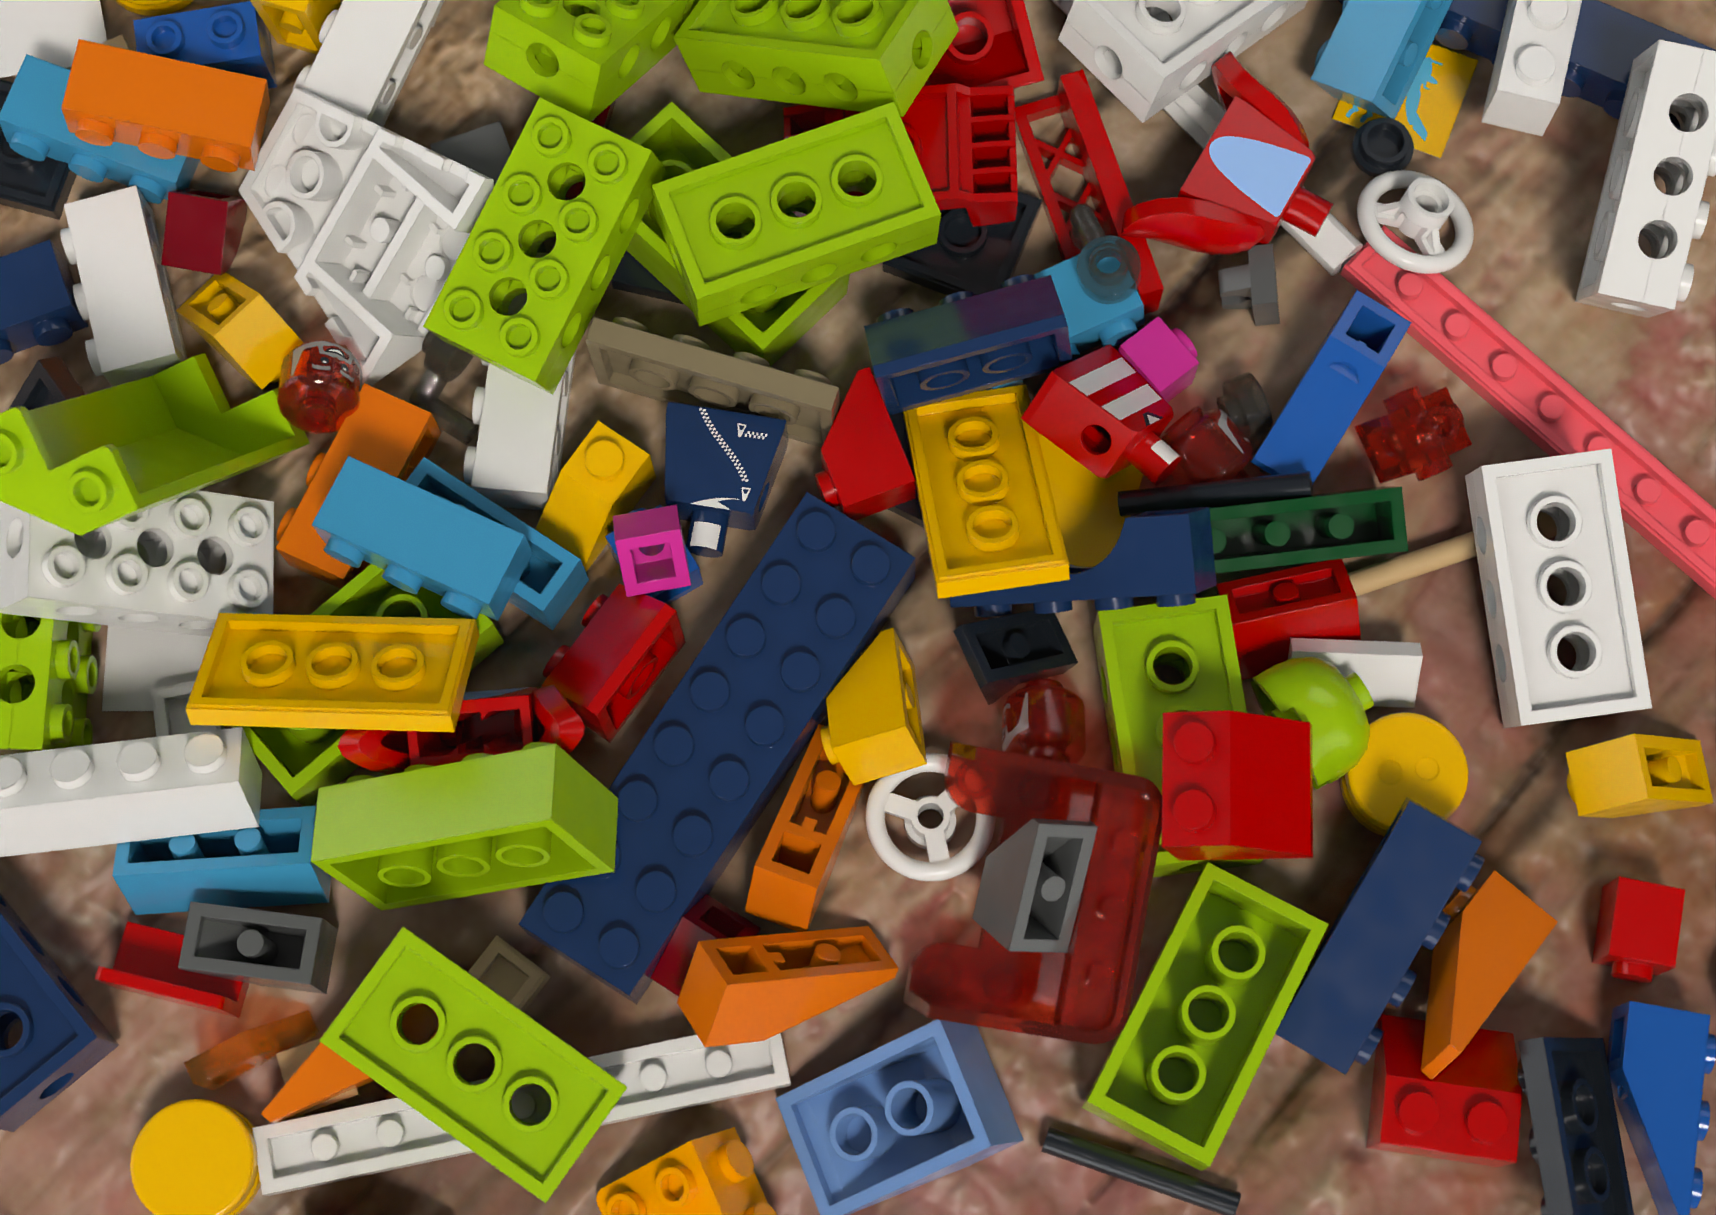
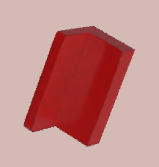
[1216,559,1361,680]
[94,921,250,1018]

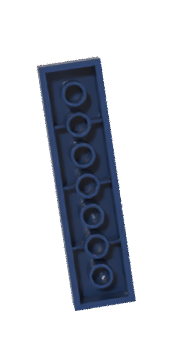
[519,492,916,1005]

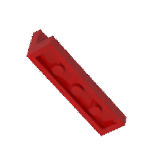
[1015,69,1164,314]

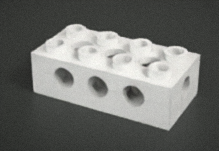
[1058,0,1308,123]
[1575,39,1716,318]
[1465,449,1652,728]
[0,490,274,637]

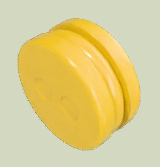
[1340,712,1468,836]
[130,1099,261,1215]

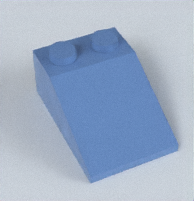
[775,1016,1024,1215]

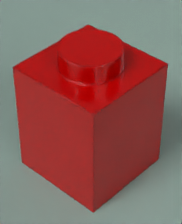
[1592,876,1686,983]

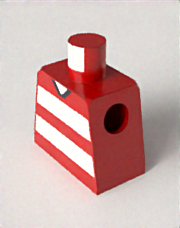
[1021,344,1181,486]

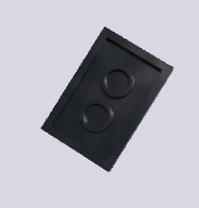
[1517,1037,1634,1215]

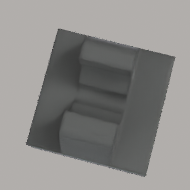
[1218,244,1280,326]

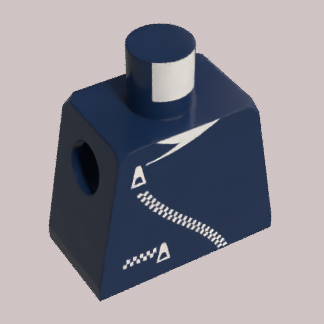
[665,402,788,558]

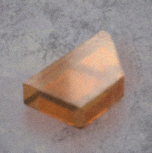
[184,1010,319,1090]

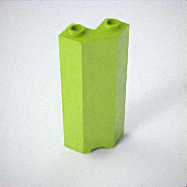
[0,353,310,536]

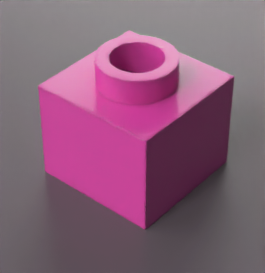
[1119,316,1199,403]
[613,505,691,597]

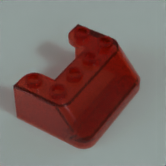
[903,741,1162,1045]

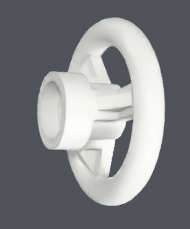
[1357,170,1474,274]
[865,753,996,881]

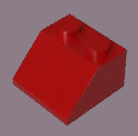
[924,0,1044,89]
[541,584,686,743]
[1162,710,1313,861]
[1366,1014,1522,1167]

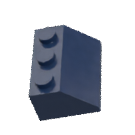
[864,274,1072,415]

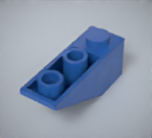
[1251,290,1412,485]
[1607,1001,1716,1215]

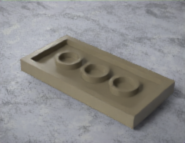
[585,317,840,448]

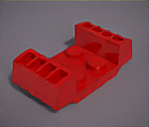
[783,83,1018,227]

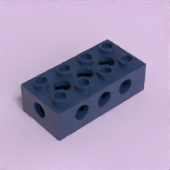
[0,893,119,1132]

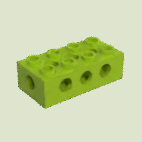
[483,0,699,121]
[673,0,959,117]
[423,97,667,395]
[652,102,941,327]
[1092,595,1263,881]
[0,613,102,755]
[319,927,628,1203]

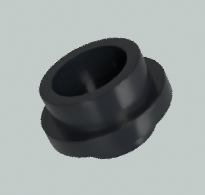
[1351,118,1414,177]

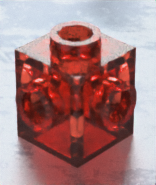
[1355,385,1472,484]

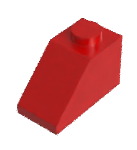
[814,367,916,521]

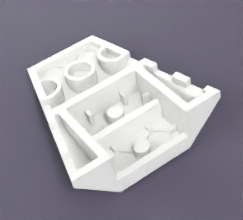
[238,88,494,386]

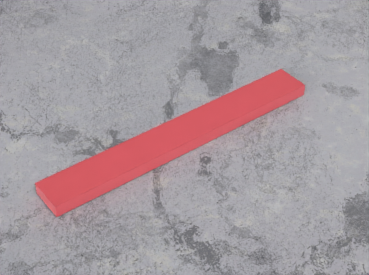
[1340,225,1716,600]

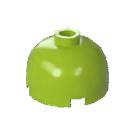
[1251,657,1374,790]

